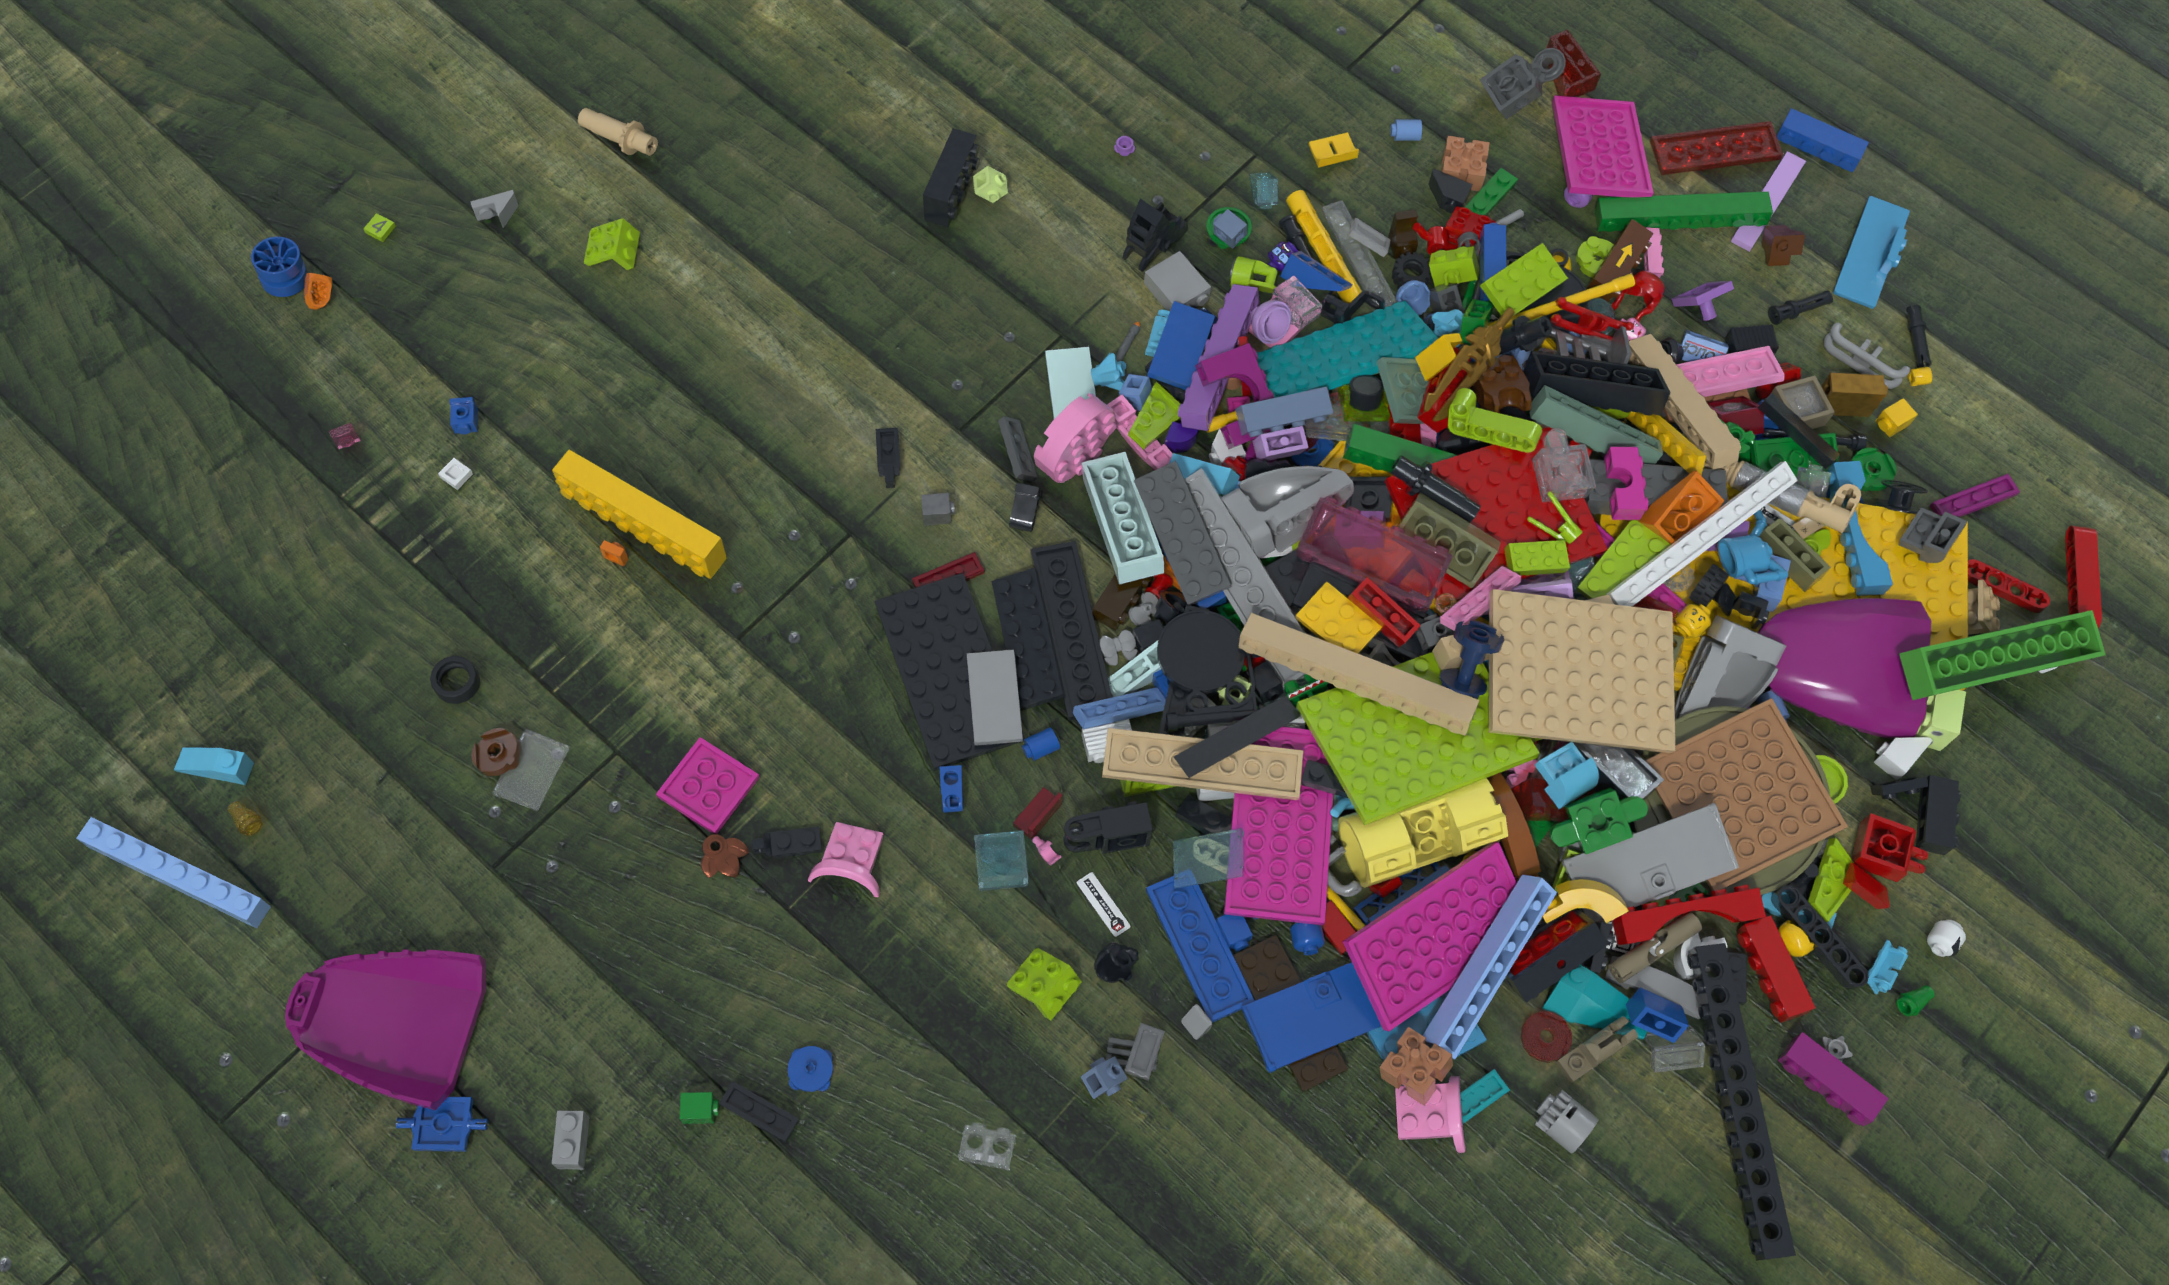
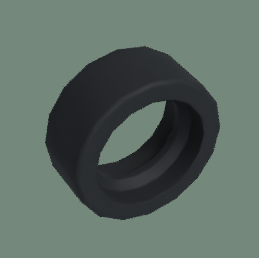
[430,656,480,704]

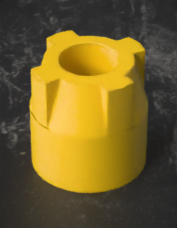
[1908,367,1932,386]

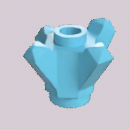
[1432,309,1464,347]
[1091,353,1126,391]

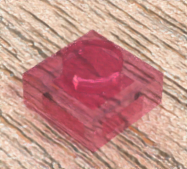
[329,423,360,449]

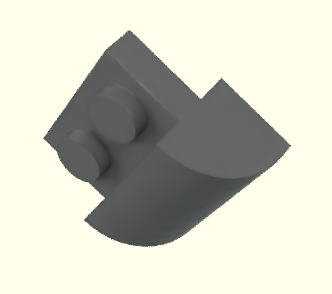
[1899,507,1967,563]

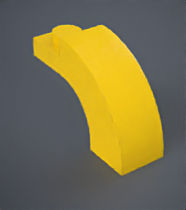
[1542,879,1628,923]

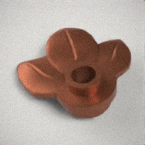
[701,834,749,878]

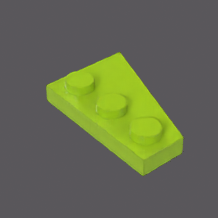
[1128,382,1181,450]
[1808,837,1855,922]

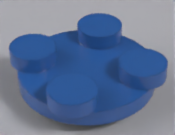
[788,1046,833,1092]

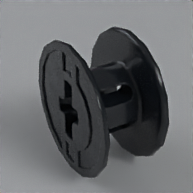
[1876,480,1928,514]

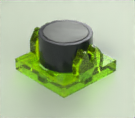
[1338,375,1390,422]

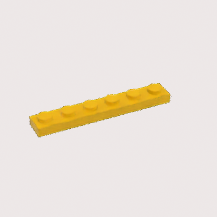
[1626,411,1706,476]

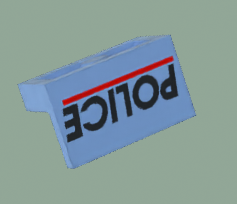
[1681,330,1729,362]

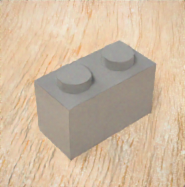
[552,1111,589,1170]

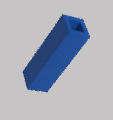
[1480,223,1506,301]

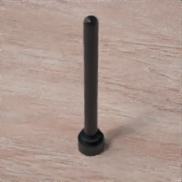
[1762,429,1867,452]

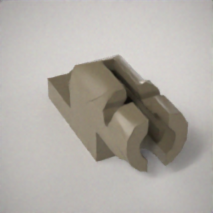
[1556,1016,1638,1083]

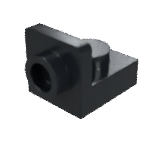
[1733,591,1769,630]

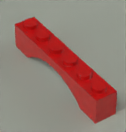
[1612,884,1766,945]

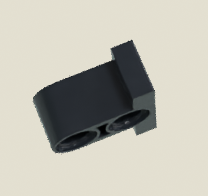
[1009,483,1043,532]

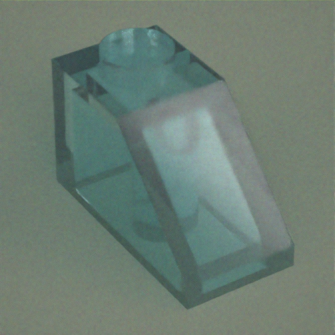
[1249,172,1278,209]

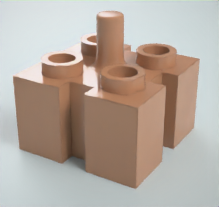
[1441,136,1490,191]
[1380,1027,1453,1106]

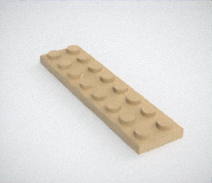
[1102,728,1303,800]

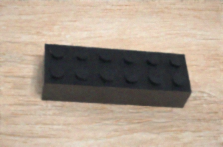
[1523,351,1671,416]

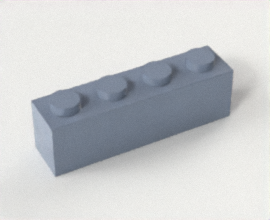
[1235,387,1333,438]

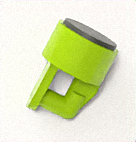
[1229,256,1277,293]

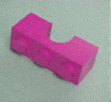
[1604,447,1648,520]

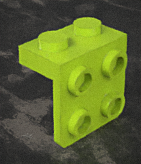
[584,218,640,270]
[1007,948,1082,1020]

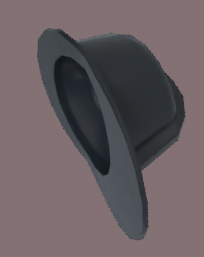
[1154,590,1197,622]

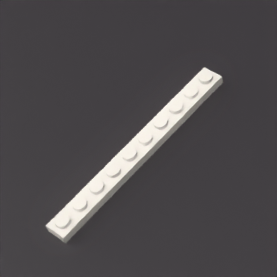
[1607,461,1798,607]

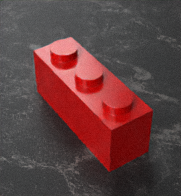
[1347,577,1421,647]

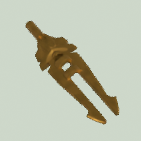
[1424,308,1515,422]

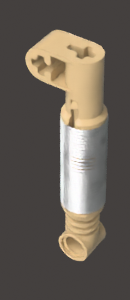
[1703,461,1861,533]

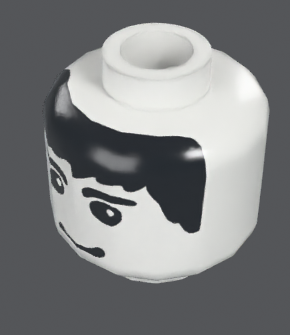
[1927,920,1966,957]

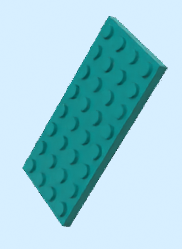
[1256,301,1439,398]

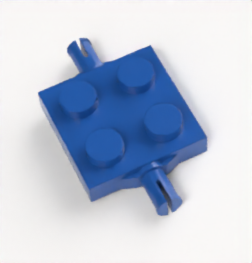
[396,1097,488,1152]

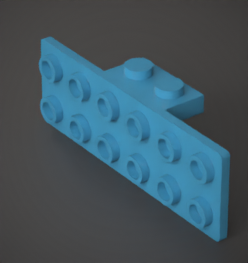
[1833,196,1910,309]

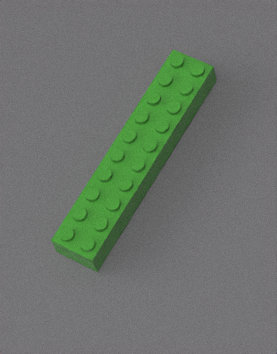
[1899,610,2106,700]

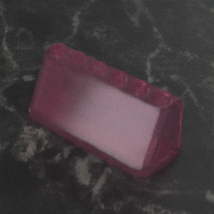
[1295,497,1453,613]

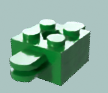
[1550,788,1648,854]

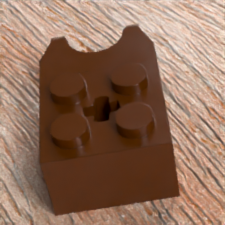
[1469,355,1531,413]

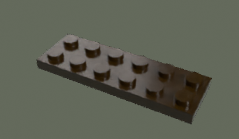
[1233,935,1348,1093]

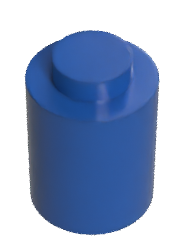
[1022,727,1060,761]

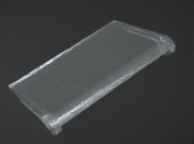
[492,729,570,811]

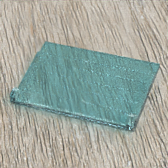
[1173,828,1244,888]

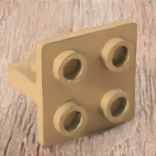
[1968,579,2000,635]

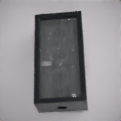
[1552,741,1664,800]

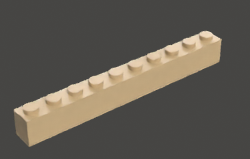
[1239,613,1479,736]

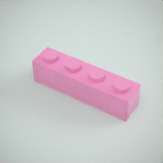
[1644,228,1664,278]

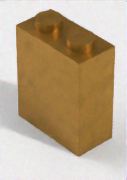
[1815,373,1888,417]

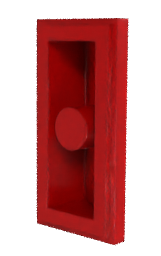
[1843,862,1890,909]

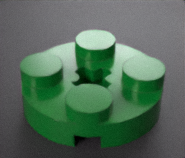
[1851,448,1897,492]

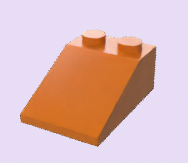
[1638,471,1724,545]

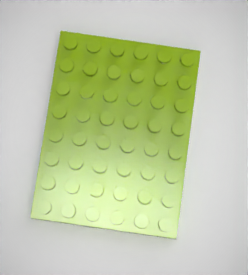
[1297,652,1540,825]

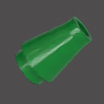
[1896,985,1935,1016]

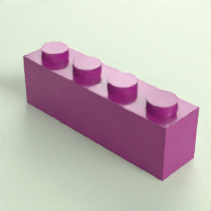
[1778,1032,1889,1126]

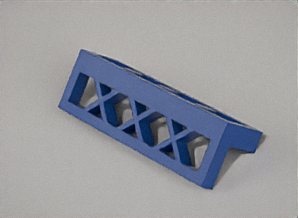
[1353,862,1450,925]

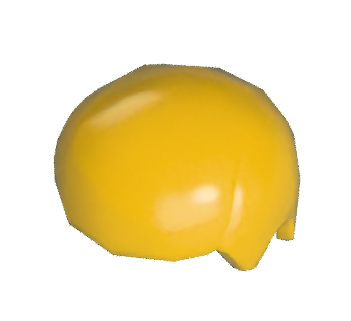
[1778,920,1814,957]

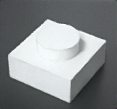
[438,458,473,490]

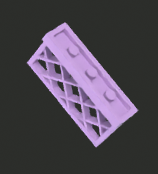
[1481,571,1574,616]

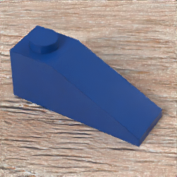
[1280,251,1353,291]

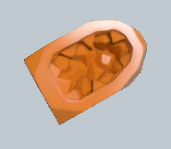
[304,273,332,310]

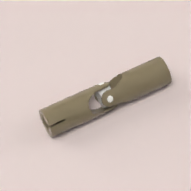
[1608,912,1702,983]

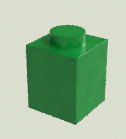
[679,1092,720,1124]

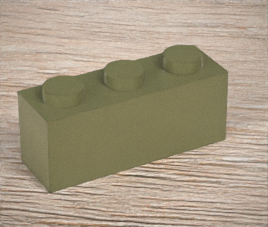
[1759,517,1831,592]

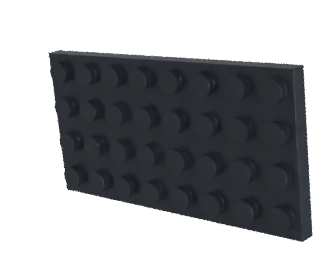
[874,573,1025,771]

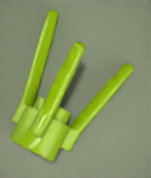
[1527,491,1583,544]

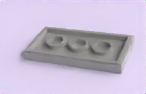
[967,650,1023,745]

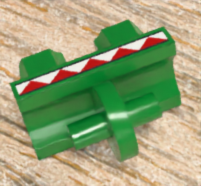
[1284,674,1329,707]

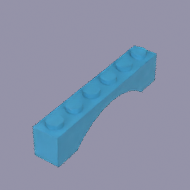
[1825,461,1893,596]

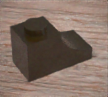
[1388,210,1418,259]

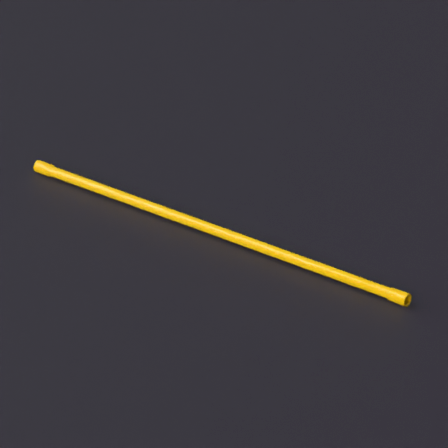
[1207,274,1635,433]

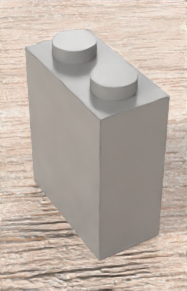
[1144,251,1211,311]

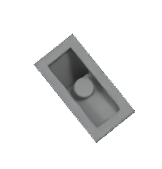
[471,190,519,228]

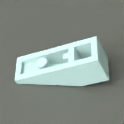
[1108,641,1161,697]

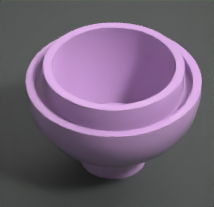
[1251,300,1291,344]

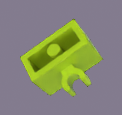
[1429,246,1479,287]

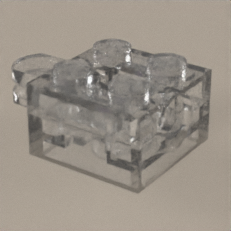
[1532,428,1596,502]

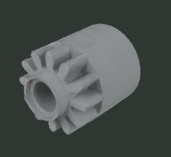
[1535,1090,1599,1154]

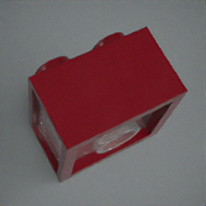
[1707,396,1764,435]

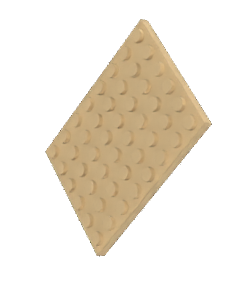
[1489,589,1675,753]

